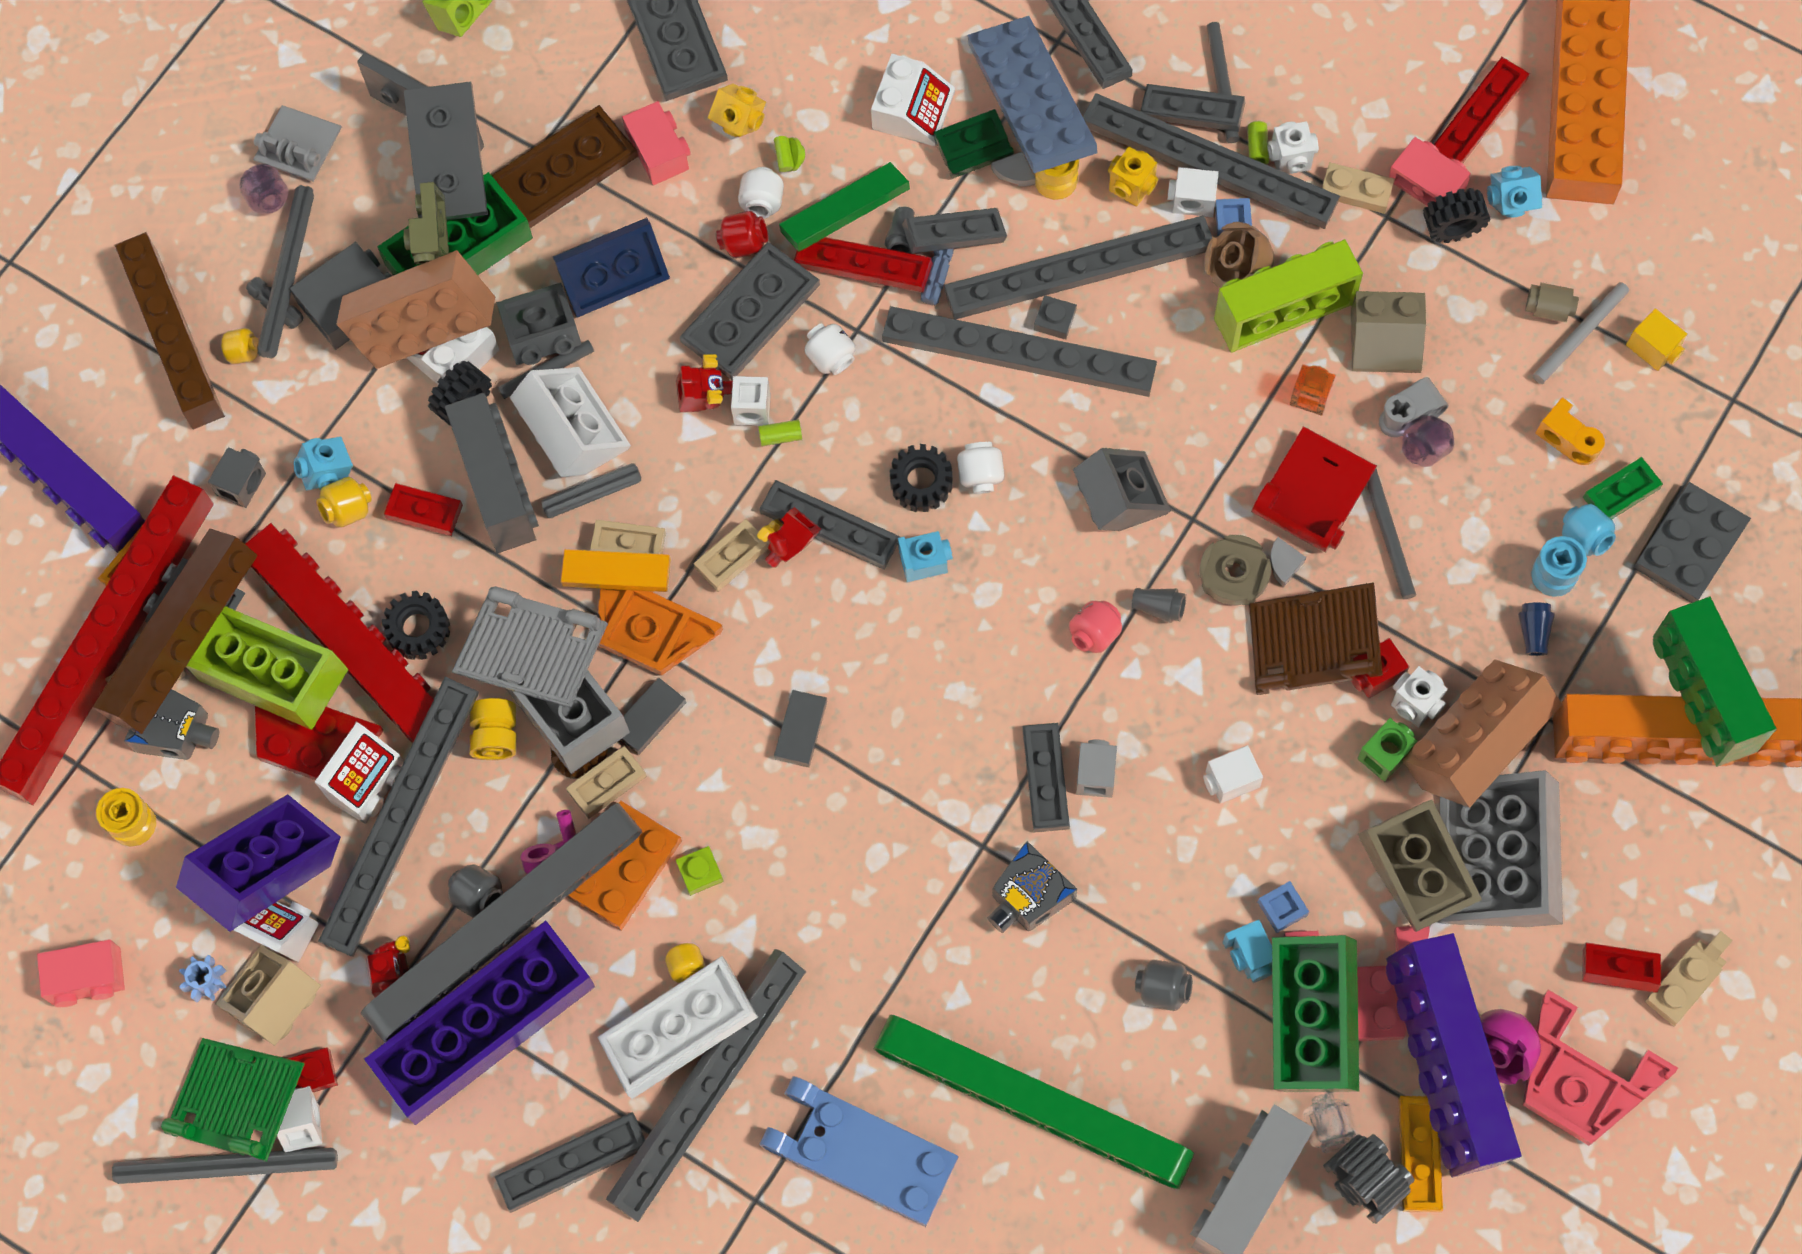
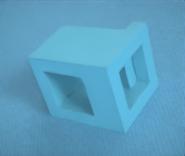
[898,531,953,582]
[1223,920,1272,983]

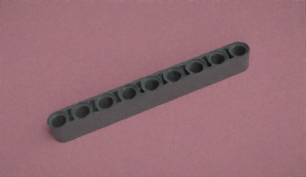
[361,803,642,1042]

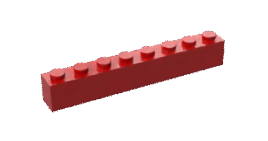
[245,523,434,744]

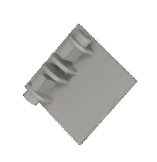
[253,105,342,182]

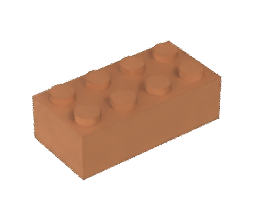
[336,250,496,369]
[1402,659,1562,808]

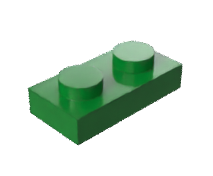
[1583,457,1663,519]

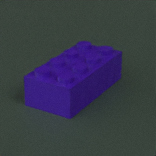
[176,794,341,932]

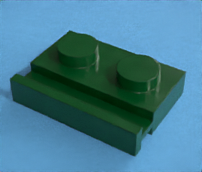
[933,109,1014,179]

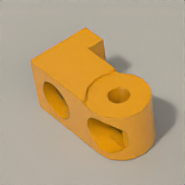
[1535,397,1605,465]

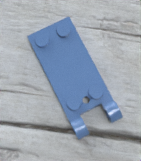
[759,1076,959,1227]

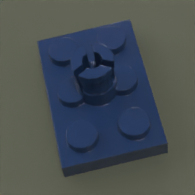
[553,217,670,318]

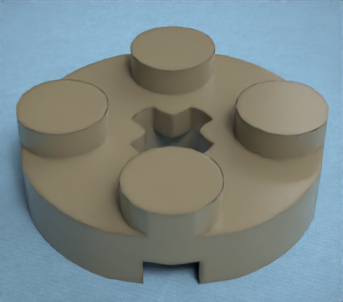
[1199,535,1271,606]

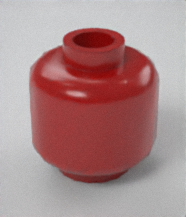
[716,210,768,258]

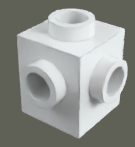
[1267,121,1319,174]
[1391,666,1448,728]

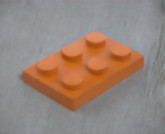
[567,800,682,931]

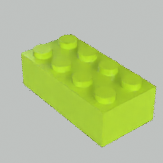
[1214,239,1363,353]
[186,606,349,730]

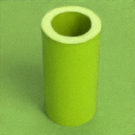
[1247,121,1269,164]
[758,420,802,446]

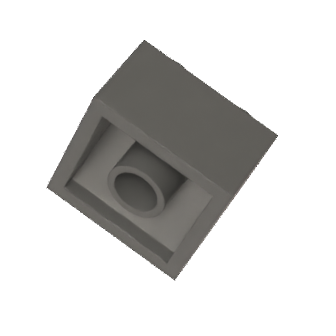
[1073,448,1171,531]

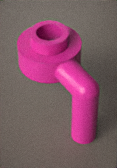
[520,810,576,874]

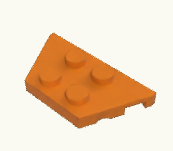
[598,589,723,676]

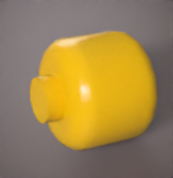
[221,328,259,364]
[665,943,705,983]

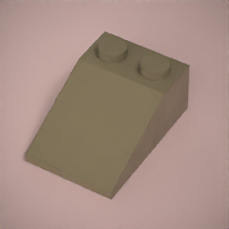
[1358,799,1482,932]

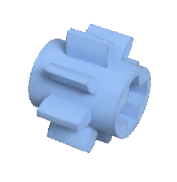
[179,955,226,1002]

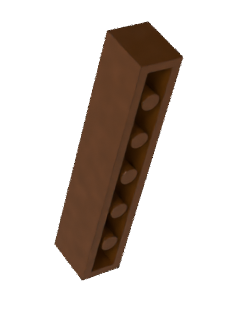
[115,232,225,430]
[93,529,258,735]

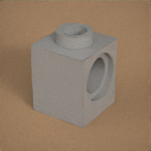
[1076,739,1117,798]

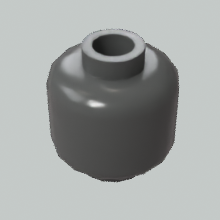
[448,864,503,918]
[1135,960,1193,1011]

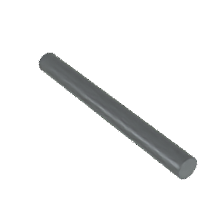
[1207,22,1240,143]
[1367,468,1416,599]

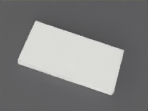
[597,956,758,1099]

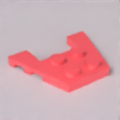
[1284,926,1430,1042]
[1522,989,1678,1146]

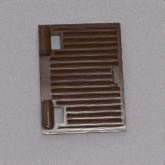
[1249,582,1383,695]

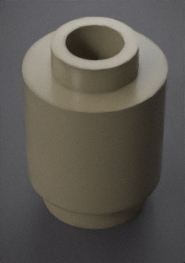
[1525,283,1579,323]

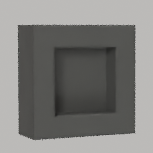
[1034,295,1077,340]

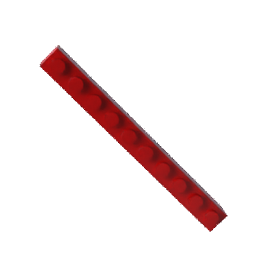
[0,475,214,806]

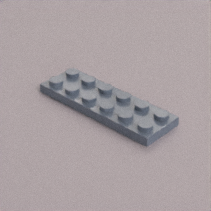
[967,16,1098,173]

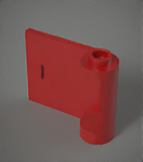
[1251,426,1377,553]

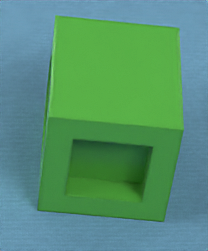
[1357,718,1418,782]

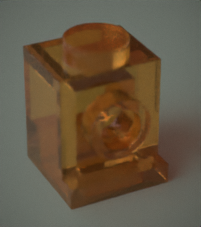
[1290,364,1336,416]

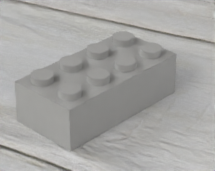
[506,670,630,774]
[1190,1104,1314,1254]

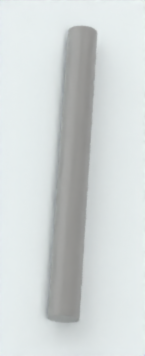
[1533,282,1629,384]

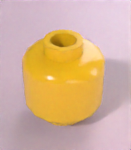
[316,477,372,527]

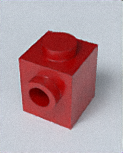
[1351,638,1409,699]

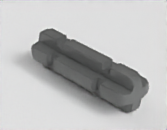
[246,277,304,329]

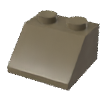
[1351,291,1426,373]

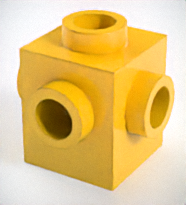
[708,83,766,137]
[1108,146,1158,207]

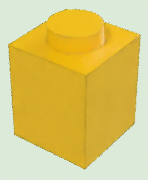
[1626,308,1688,371]

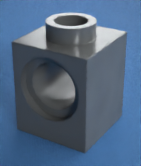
[208,447,266,508]

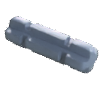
[921,248,954,305]

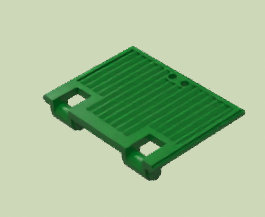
[161,1038,304,1162]

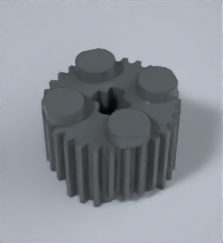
[1323,1134,1415,1224]

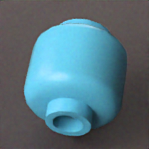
[1562,504,1616,557]

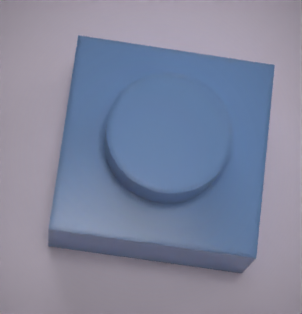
[1215,198,1252,236]
[1257,881,1309,933]

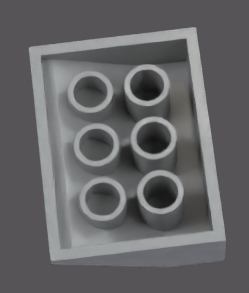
[1440,770,1563,927]

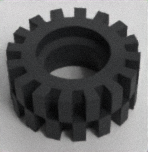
[1423,188,1490,243]
[428,361,492,426]
[890,444,953,512]
[382,591,450,660]

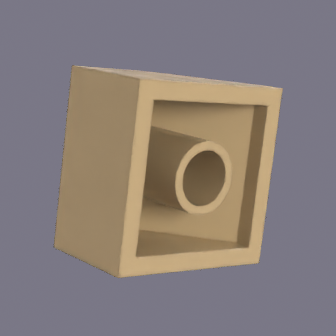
[215,944,321,1046]

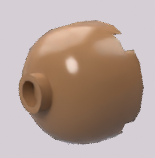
[1205,222,1274,288]

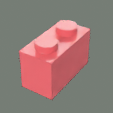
[622,101,691,185]
[1389,137,1471,207]
[37,939,125,1007]

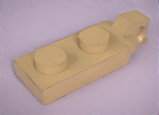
[1645,931,1733,1026]

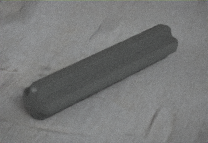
[541,463,641,518]

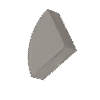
[991,152,1035,187]
[1270,537,1306,587]

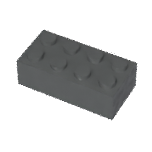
[445,392,539,554]

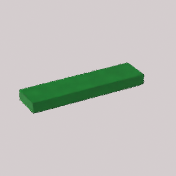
[779,162,910,252]

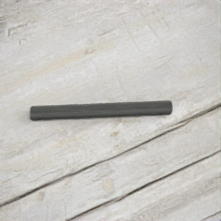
[257,185,314,359]
[112,1148,338,1184]

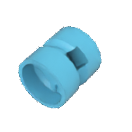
[1531,536,1587,597]

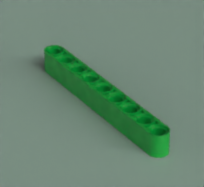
[873,1015,1195,1189]

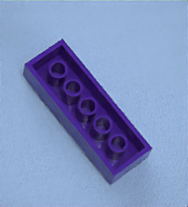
[364,920,595,1125]
[1386,933,1522,1178]

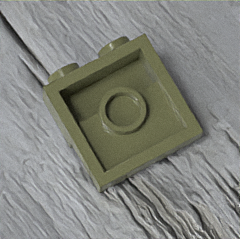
[404,182,449,265]

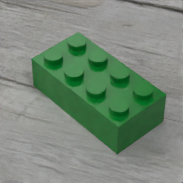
[377,172,533,276]
[1653,596,1777,767]
[1272,935,1359,1092]

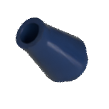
[1518,602,1555,656]

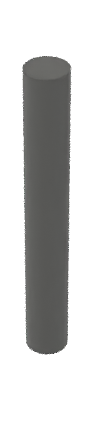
[498,340,594,399]

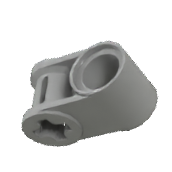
[1379,377,1449,437]

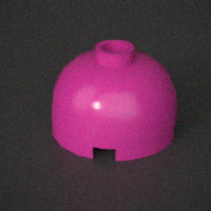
[1479,1009,1541,1085]

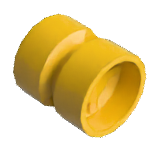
[1034,159,1079,200]
[469,698,516,760]
[96,788,157,847]

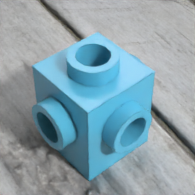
[1487,166,1542,218]
[293,437,353,491]

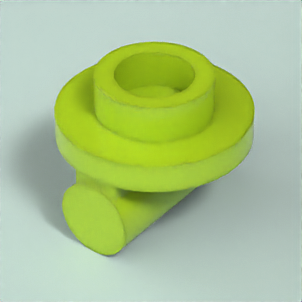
[774,136,805,172]

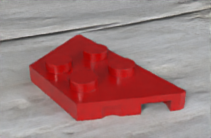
[255,706,384,780]

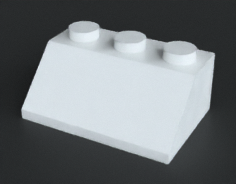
[510,367,631,477]

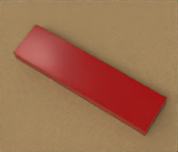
[1434,57,1530,163]
[794,237,933,292]

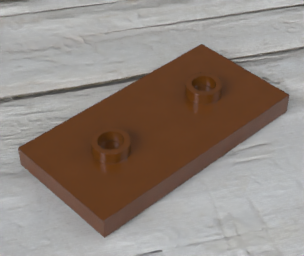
[492,105,639,228]

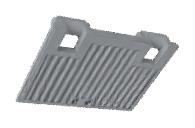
[452,586,608,708]

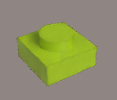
[676,846,724,896]

